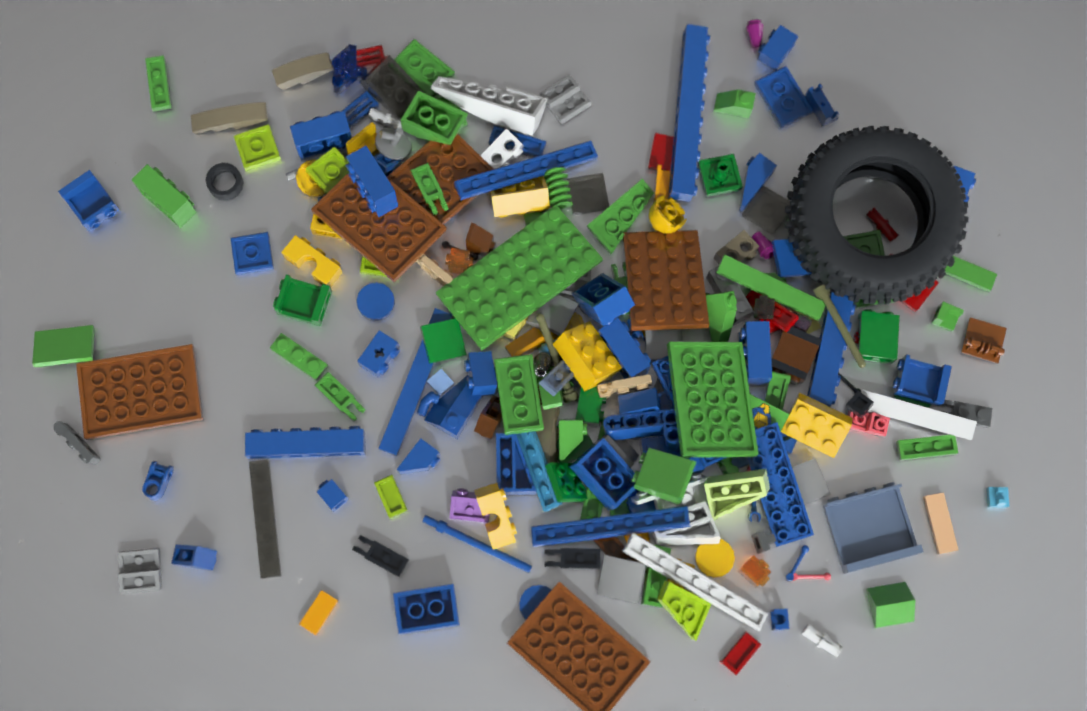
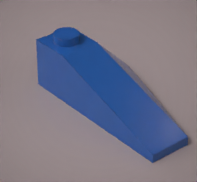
[424,375,484,440]

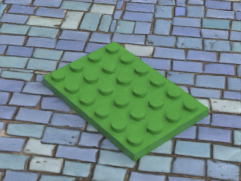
[667,342,758,458]

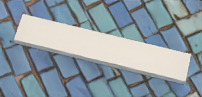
[861,389,977,440]

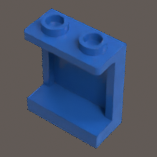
[58,170,120,231]
[892,354,952,407]

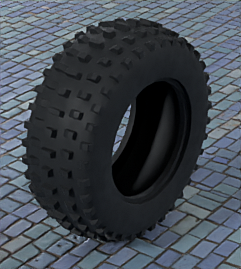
[785,126,969,304]

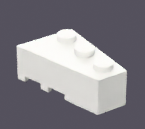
[651,501,720,546]

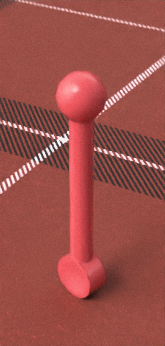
[792,573,831,581]

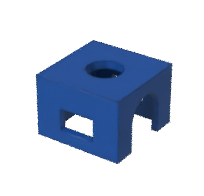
[770,609,790,631]

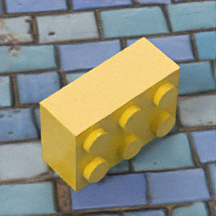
[553,321,622,391]
[781,392,852,458]

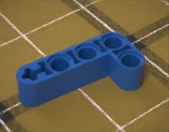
[603,409,680,451]

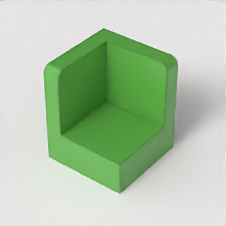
[931,301,964,331]

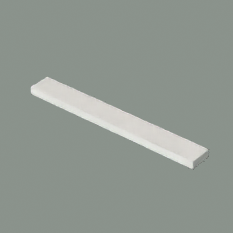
[623,533,769,631]

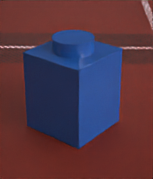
[316,479,349,512]

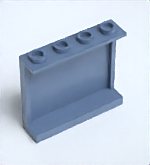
[823,482,924,574]

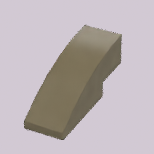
[272,53,334,90]

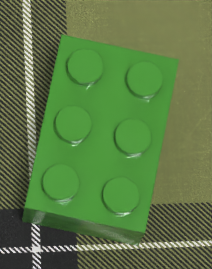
[131,164,196,229]

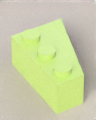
[704,469,770,520]

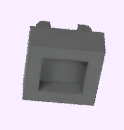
[751,530,776,554]

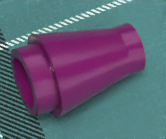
[746,19,764,48]
[751,231,774,260]

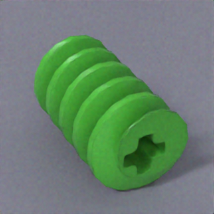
[544,167,573,209]

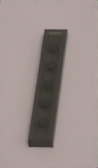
[249,459,282,579]

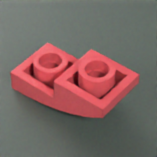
[847,409,890,437]

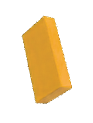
[299,590,339,636]

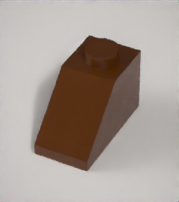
[466,222,496,257]
[474,395,502,439]

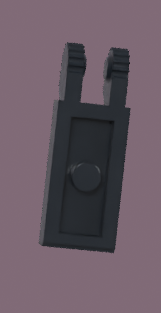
[352,535,409,578]
[545,548,600,569]

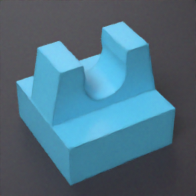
[986,487,1010,508]

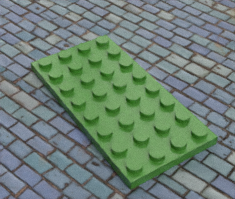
[435,205,603,351]

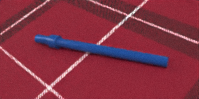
[422,515,532,573]

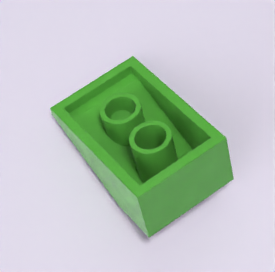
[401,90,468,145]

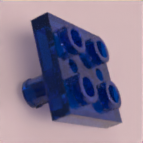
[332,44,367,93]

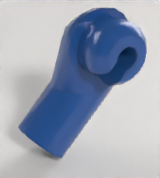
[416,391,440,417]

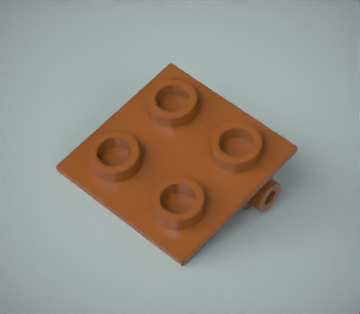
[961,317,1007,363]

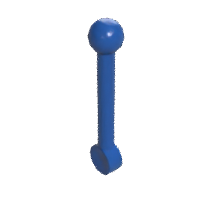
[785,545,809,582]

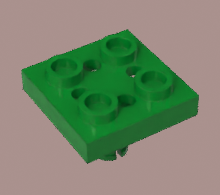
[698,153,743,197]
[545,462,588,502]

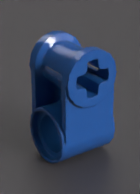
[142,461,174,501]

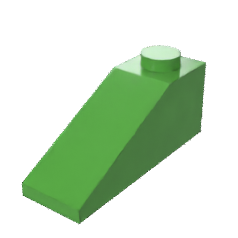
[706,291,737,342]

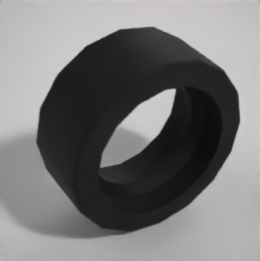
[205,163,244,201]

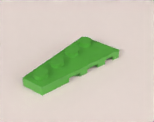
[586,179,654,255]

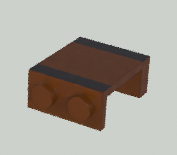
[771,327,822,385]

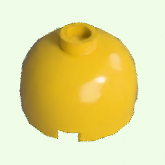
[648,196,687,234]

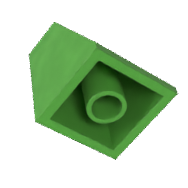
[632,448,696,505]

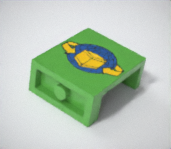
[750,392,790,431]

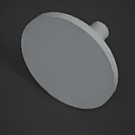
[375,127,411,160]

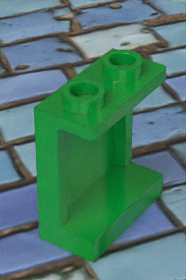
[273,274,332,326]
[857,309,900,364]

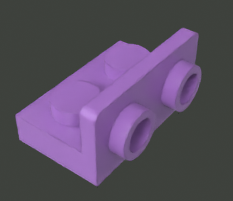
[449,488,490,523]

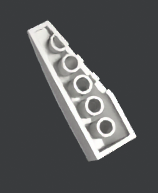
[431,77,547,135]

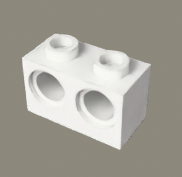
[481,129,524,169]

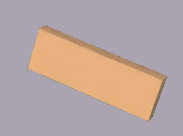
[923,492,959,554]

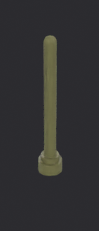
[813,285,866,368]
[537,314,579,403]

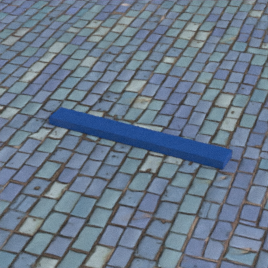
[454,141,598,200]
[378,308,453,456]
[531,506,691,547]

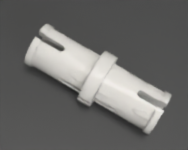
[368,107,402,129]
[802,624,843,657]

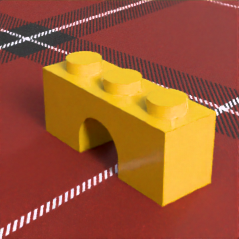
[281,235,343,287]
[474,483,517,549]

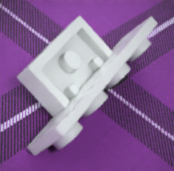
[631,473,708,510]

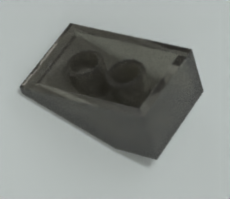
[359,55,424,119]

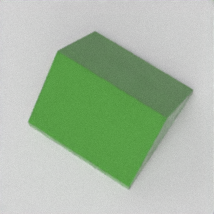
[866,582,915,628]

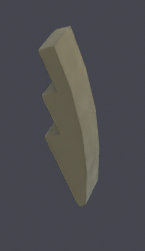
[191,102,268,135]
[536,405,560,464]

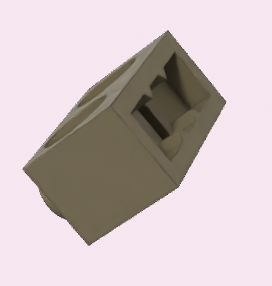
[714,230,759,264]

